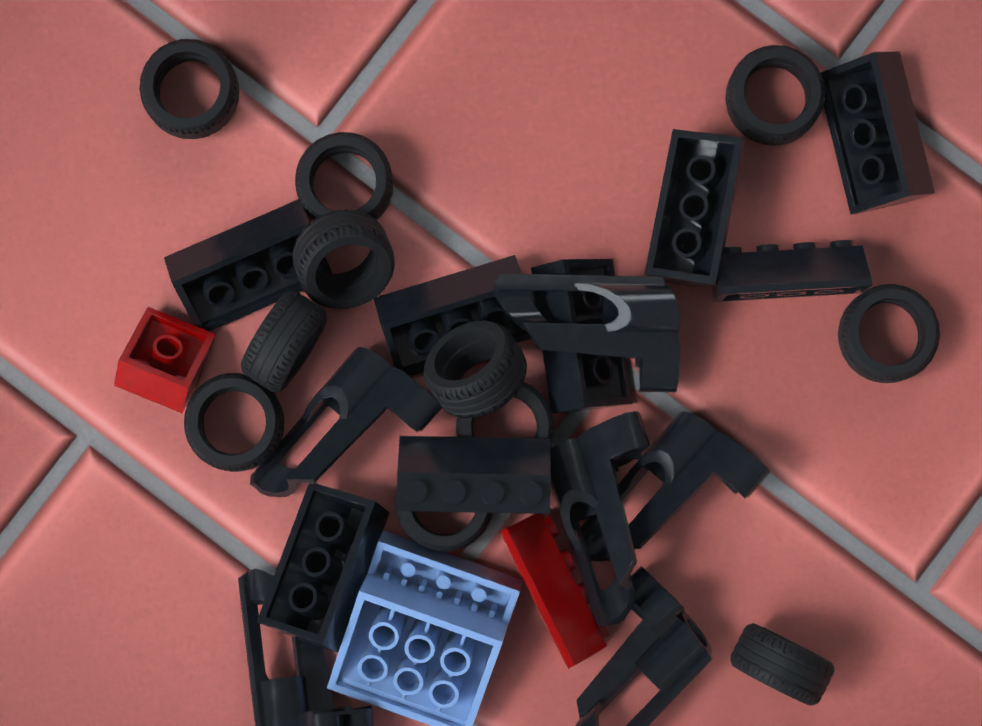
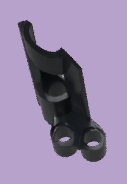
[493,274,680,392]
[250,347,442,498]
[550,411,650,627]
[570,411,770,562]
[575,566,712,726]
[238,568,374,726]

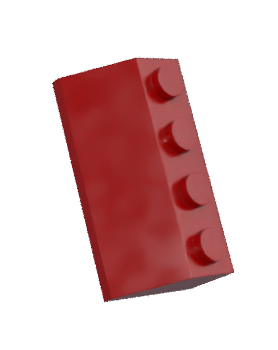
[500,514,610,669]

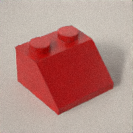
[114,307,216,413]

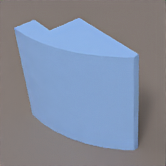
[327,530,523,726]

